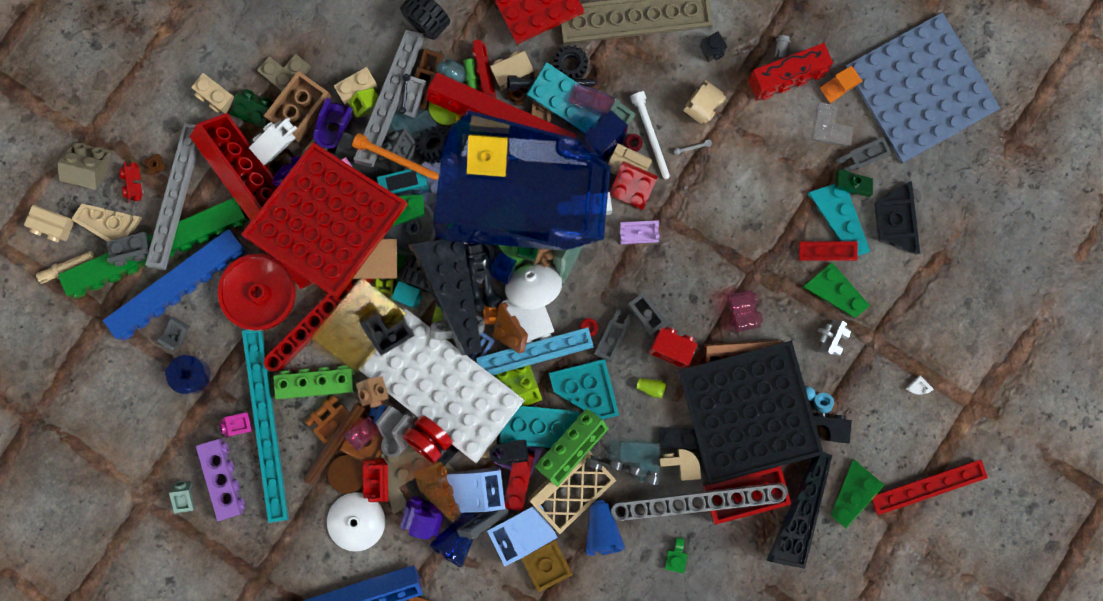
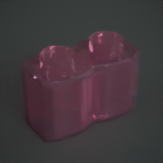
[727,289,763,333]

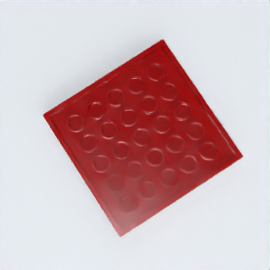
[241,142,408,299]

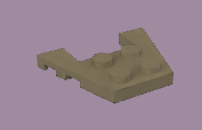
[381,445,457,514]

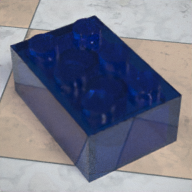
[583,110,628,165]

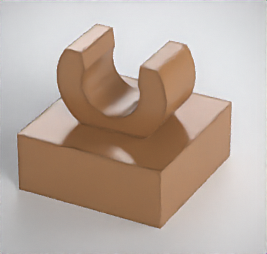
[531,242,554,267]

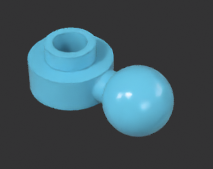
[805,386,834,413]

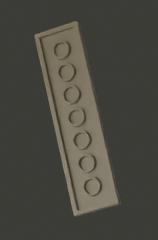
[561,0,713,45]

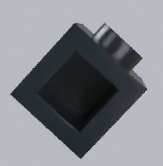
[699,31,727,62]

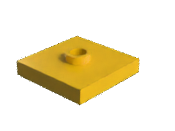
[467,134,508,177]

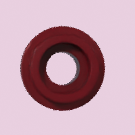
[624,134,643,152]

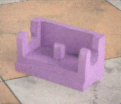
[619,220,660,244]

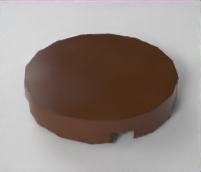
[328,455,363,494]

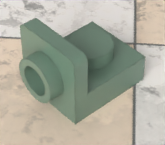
[169,481,195,513]

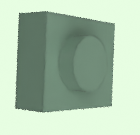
[606,99,636,131]

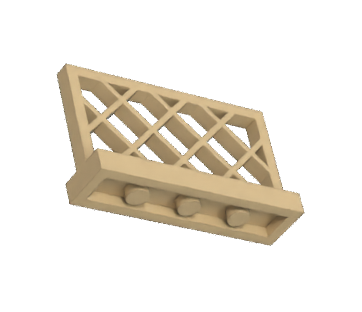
[527,451,616,534]

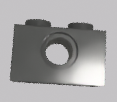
[627,292,667,336]

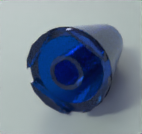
[429,512,477,567]

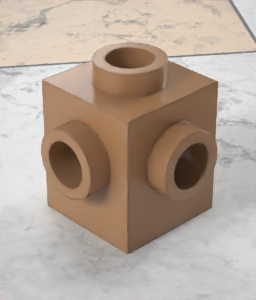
[356,376,389,408]

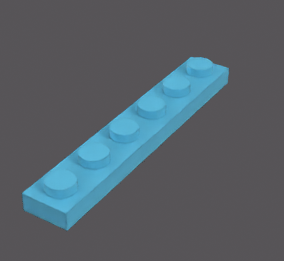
[476,328,594,375]

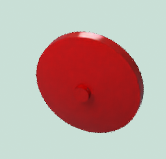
[218,254,296,331]

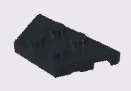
[874,181,921,255]

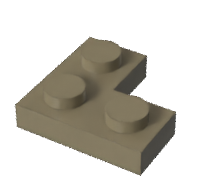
[257,54,311,91]

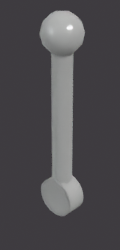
[674,140,712,155]

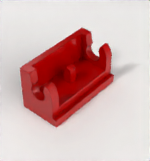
[362,458,388,502]

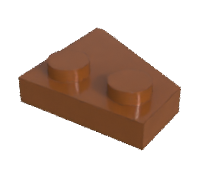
[493,302,528,353]

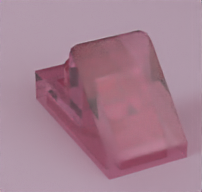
[344,416,380,451]

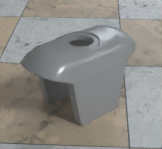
[376,406,418,457]

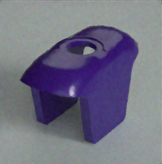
[314,97,353,148]

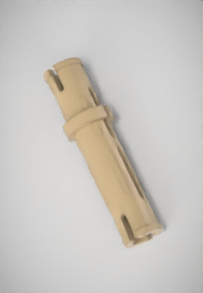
[36,251,95,284]

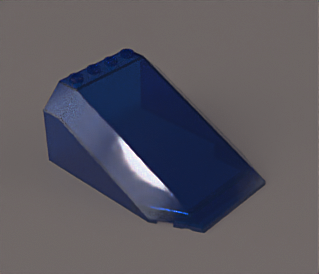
[433,110,610,251]

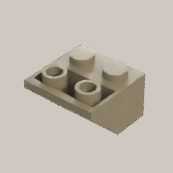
[58,142,111,190]

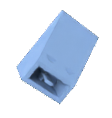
[441,466,505,513]
[487,505,558,566]

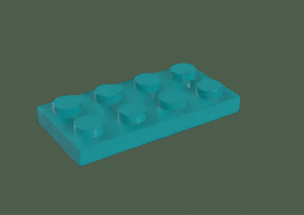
[526,62,608,137]
[498,406,579,448]

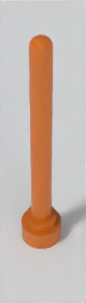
[352,133,439,180]

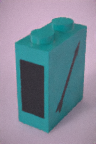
[377,169,431,196]

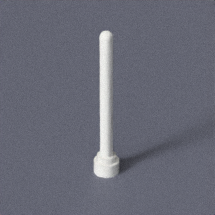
[630,91,670,179]

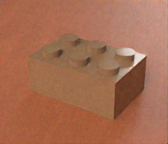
[264,71,332,143]

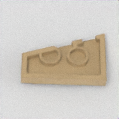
[71,204,142,241]

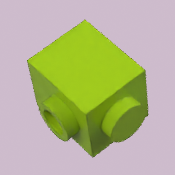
[348,88,379,117]

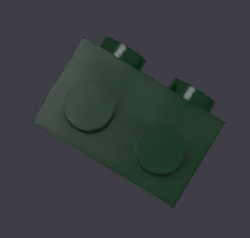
[230,89,274,128]

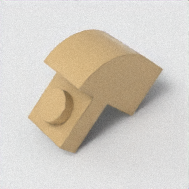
[658,449,701,481]

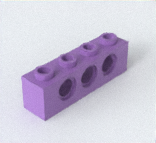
[196,439,246,522]

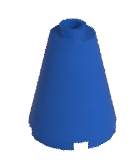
[586,500,625,556]

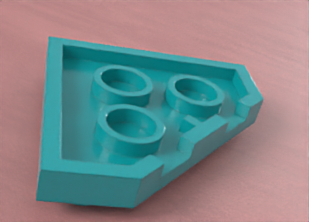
[549,359,619,420]

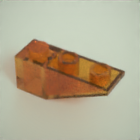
[413,461,461,522]

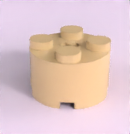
[683,80,726,124]

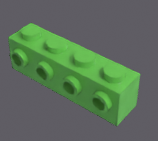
[274,366,356,399]
[535,408,609,487]

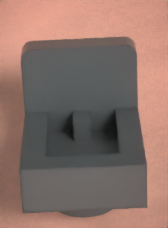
[157,317,190,350]

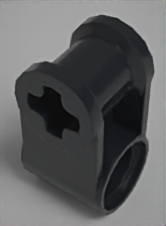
[489,440,529,465]

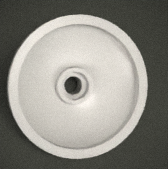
[505,263,562,309]
[327,492,385,551]

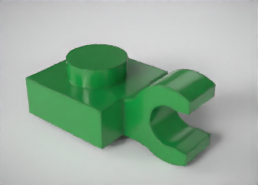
[664,537,688,573]

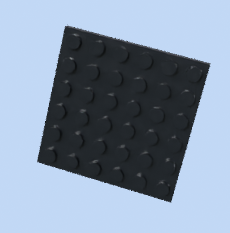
[678,340,824,484]

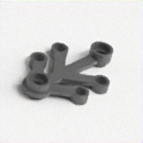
[586,455,660,485]

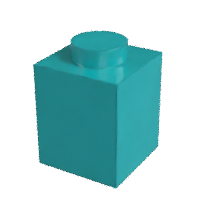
[391,281,423,309]

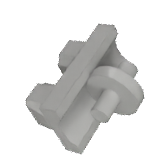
[817,320,851,356]

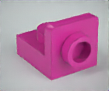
[219,412,252,438]

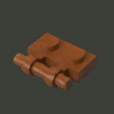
[305,395,349,445]

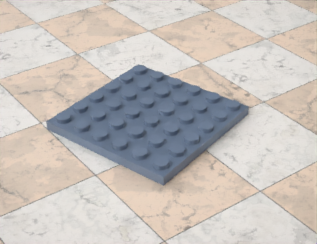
[844,12,1000,164]

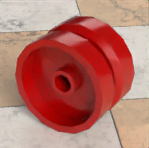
[402,414,453,464]

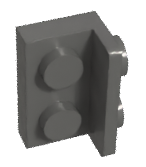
[377,128,417,172]
[107,232,150,267]

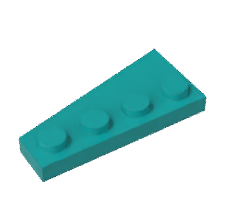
[808,184,870,256]

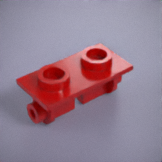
[119,162,143,203]

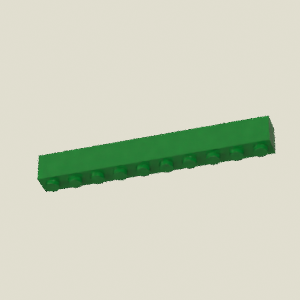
[58,198,249,299]

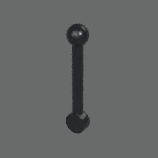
[399,74,411,114]

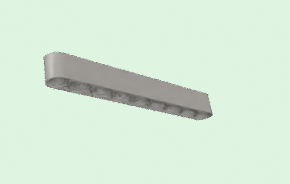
[611,483,788,521]

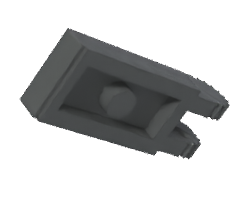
[835,137,892,172]
[594,307,633,362]
[457,507,509,539]

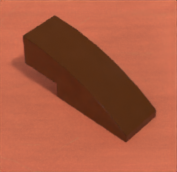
[415,48,445,109]

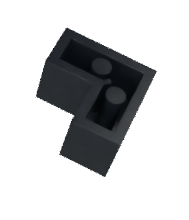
[359,308,414,356]

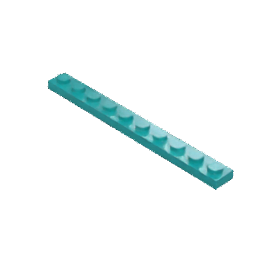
[242,330,289,523]

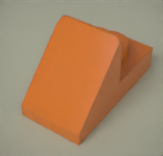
[820,66,863,103]

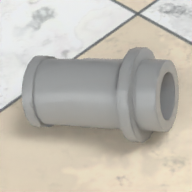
[773,35,791,60]

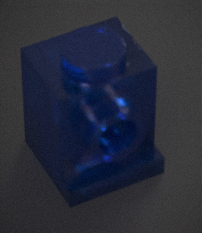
[491,252,517,285]

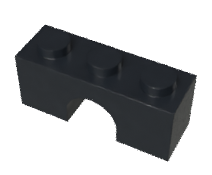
[813,412,852,444]

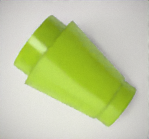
[636,378,666,399]

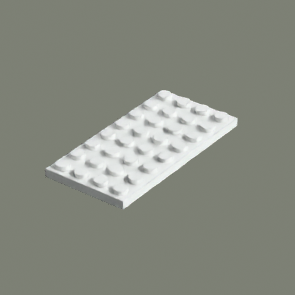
[358,308,525,463]

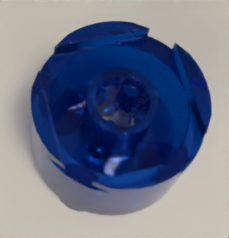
[165,355,211,394]

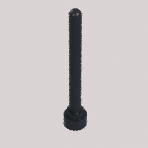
[507,75,596,91]

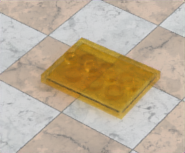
[311,279,407,372]

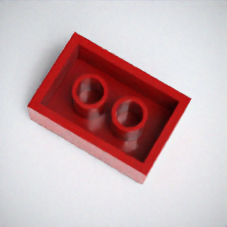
[648,326,698,369]

